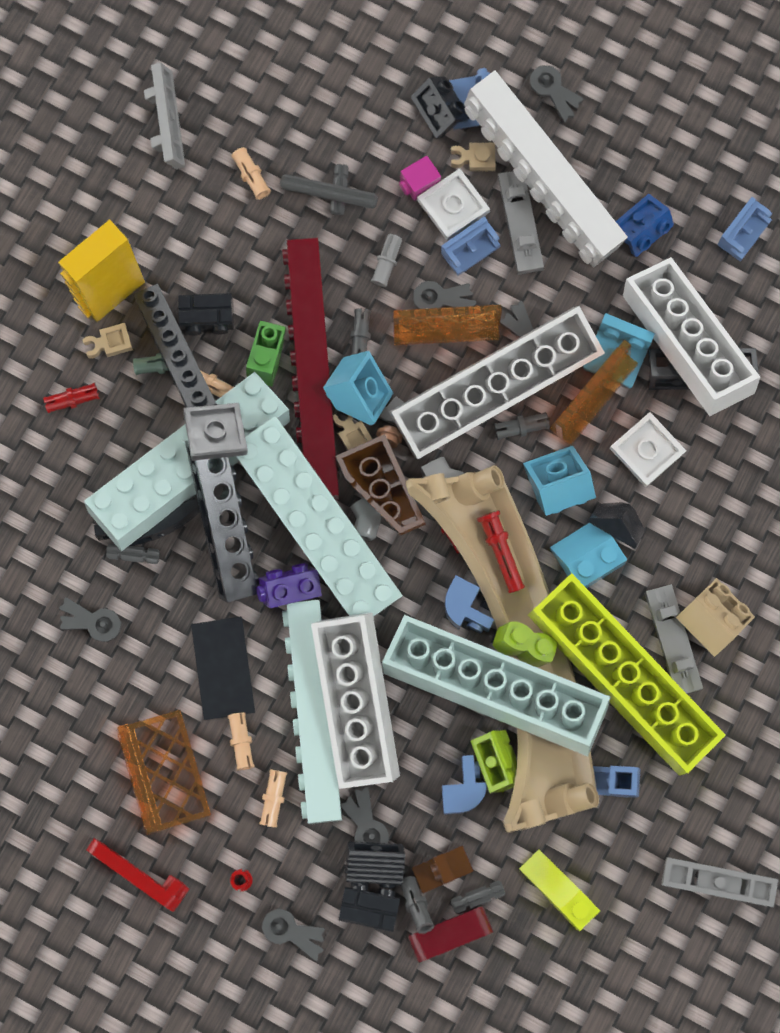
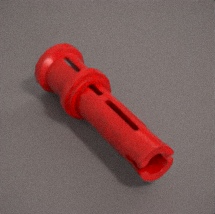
[476,510,525,593]

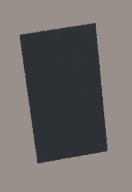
[191,616,255,720]

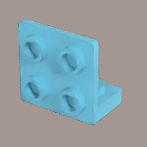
[583,313,655,388]

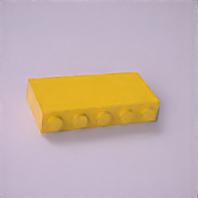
[59,220,145,322]

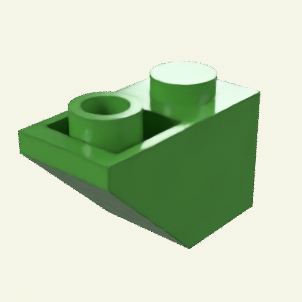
[246,321,286,387]

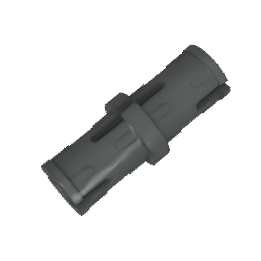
[350,308,371,355]
[494,412,550,440]
[400,876,434,934]

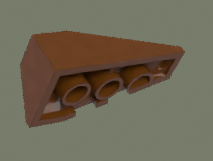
[336,434,426,535]

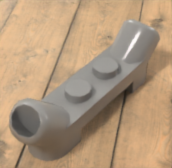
[350,457,464,541]

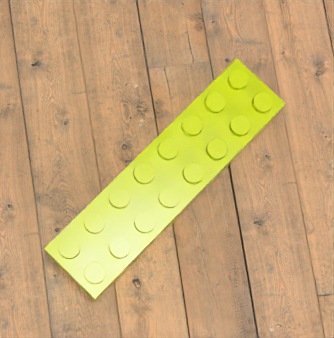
[527,573,726,776]

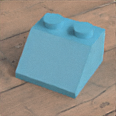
[323,351,393,425]
[523,445,596,516]
[550,523,627,588]

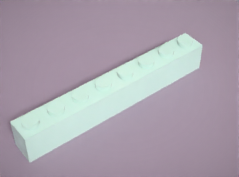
[282,600,342,824]

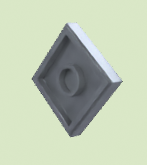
[183,403,248,461]

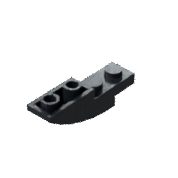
[94,496,200,546]

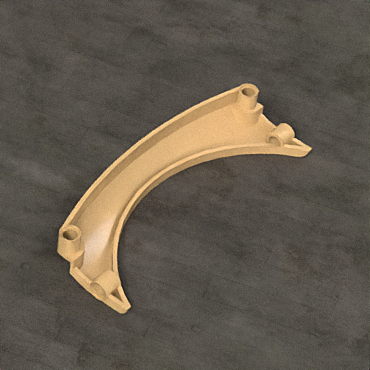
[406,465,599,833]

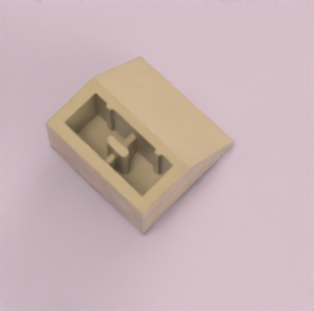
[676,578,755,657]

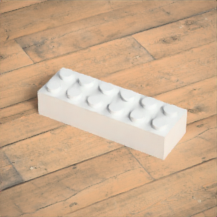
[623,258,760,416]
[311,612,400,789]

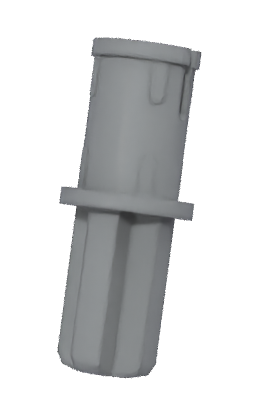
[371,234,402,287]

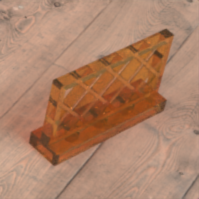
[393,305,502,345]
[550,339,638,446]
[116,710,211,836]

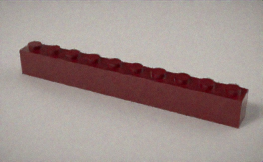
[282,238,339,501]

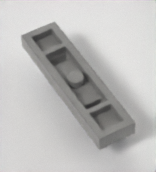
[144,62,185,169]
[498,171,544,275]
[645,584,703,694]
[661,857,778,907]

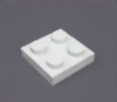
[417,169,490,241]
[610,412,686,488]

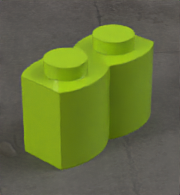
[492,621,558,667]

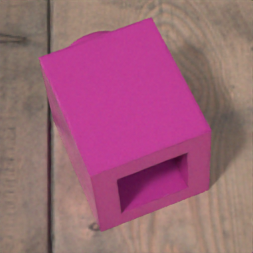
[399,156,441,201]

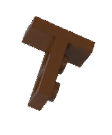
[412,845,473,894]

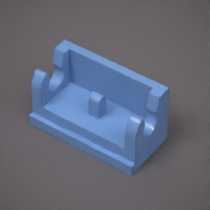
[717,197,772,262]
[441,216,500,276]

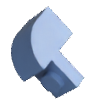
[445,576,494,633]
[442,755,487,815]
[593,766,640,798]

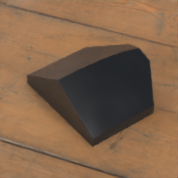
[588,502,645,549]

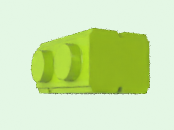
[471,730,517,793]

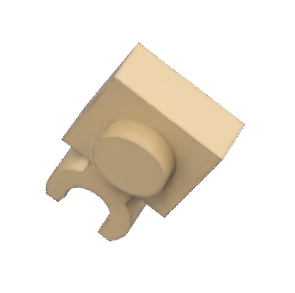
[451,143,496,171]
[83,323,133,358]
[333,414,372,451]

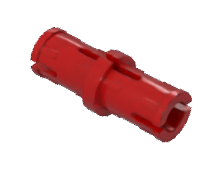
[43,383,100,413]
[230,869,253,891]

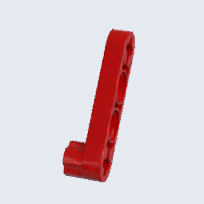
[86,838,190,912]

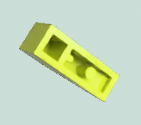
[519,849,600,931]

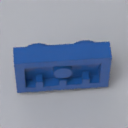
[616,194,674,257]

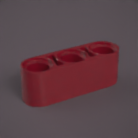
[408,906,493,963]

